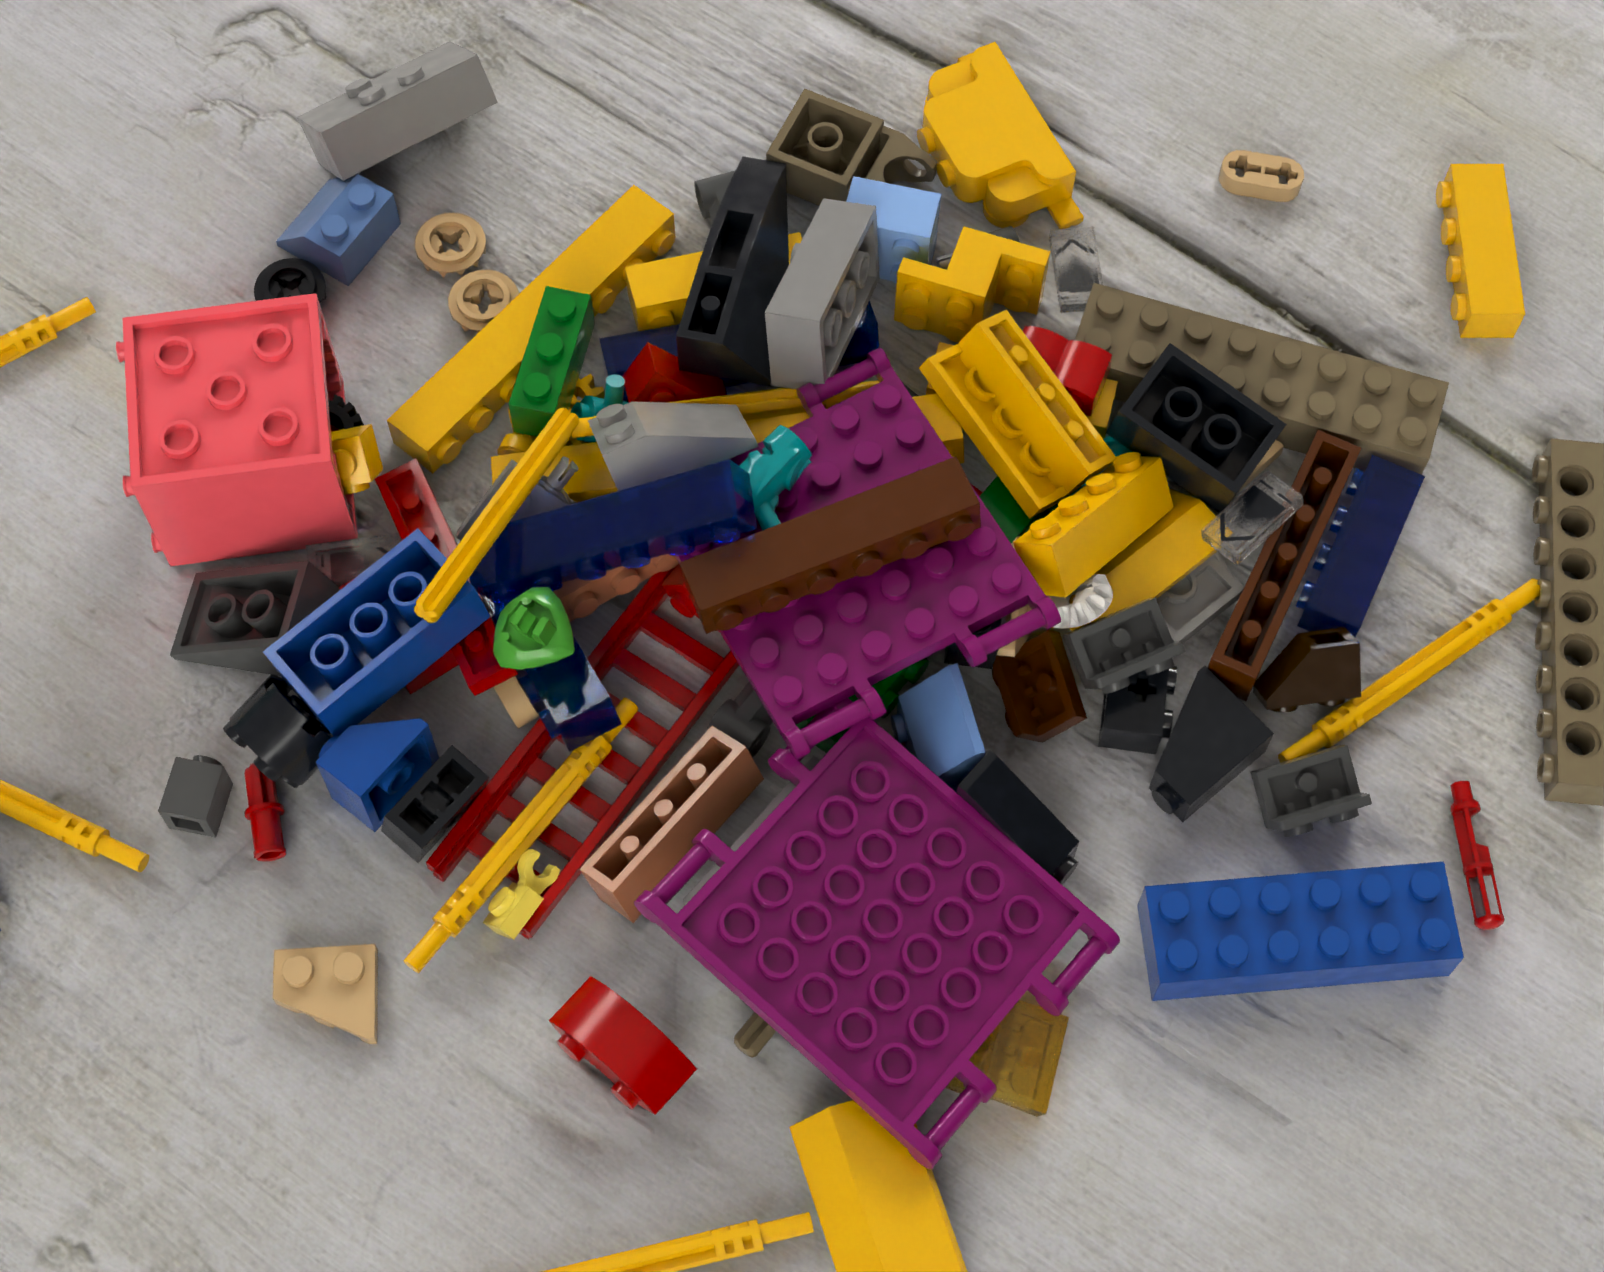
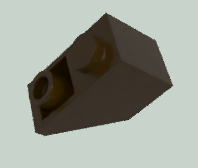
[1253,627,1361,713]

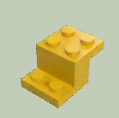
[894,226,1051,343]

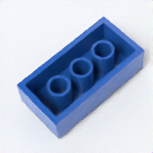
[263,528,491,736]

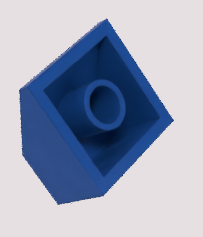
[316,718,439,832]

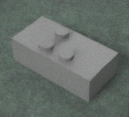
[297,41,498,181]
[765,198,880,389]

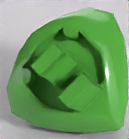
[493,587,575,670]

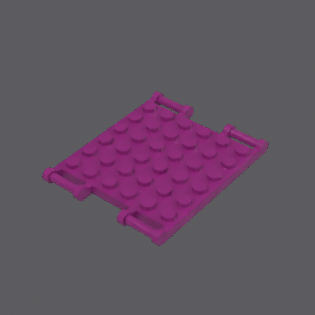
[641,347,1061,760]
[634,698,1120,1169]

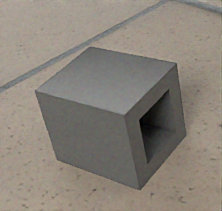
[158,755,233,838]

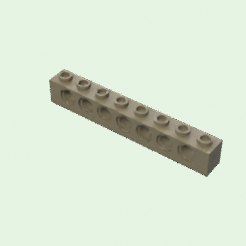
[1532,438,1604,806]

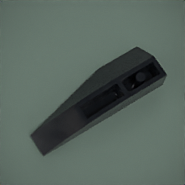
[676,156,789,386]

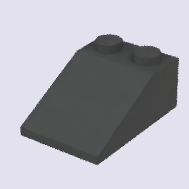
[170,561,340,676]

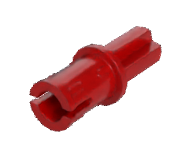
[244,763,287,861]

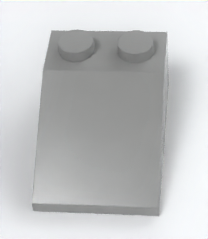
[588,402,758,504]

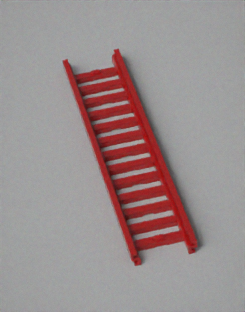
[426,563,739,940]

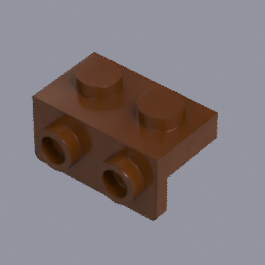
[992,629,1087,743]

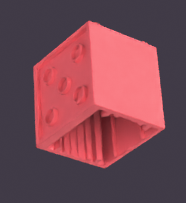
[116,293,358,567]

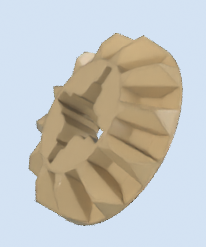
[415,213,486,278]
[448,270,519,332]

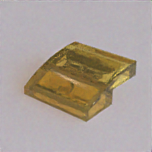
[946,1000,1069,1117]

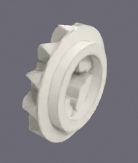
[1048,574,1113,629]

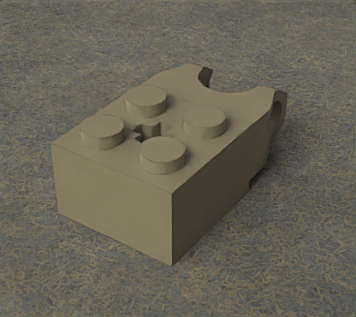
[766,88,937,206]

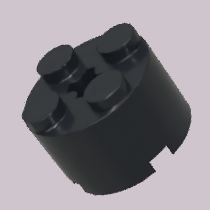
[223,674,333,788]

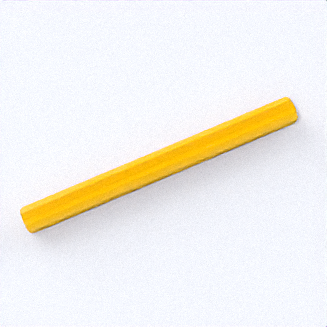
[414,408,579,623]

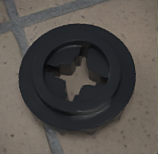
[254,258,326,303]

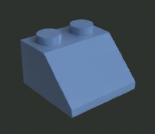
[276,174,401,286]
[891,663,986,793]

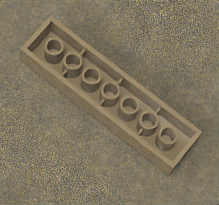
[1075,283,1449,486]

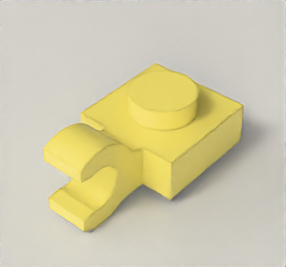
[483,849,560,940]

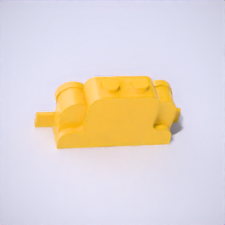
[917,42,1084,230]

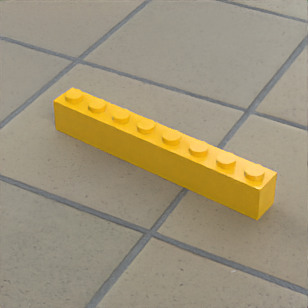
[387,185,676,474]

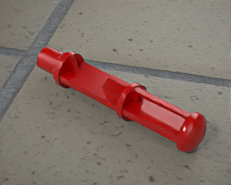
[1450,781,1505,930]

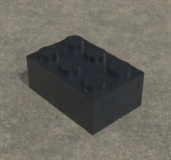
[1106,343,1287,514]

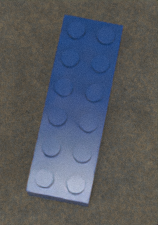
[1137,861,1464,1001]

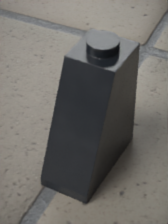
[1149,666,1274,822]
[957,750,1079,884]

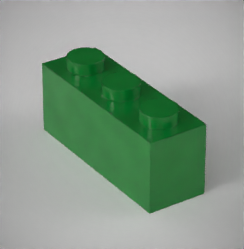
[508,286,595,437]

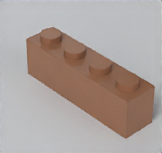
[579,725,764,923]

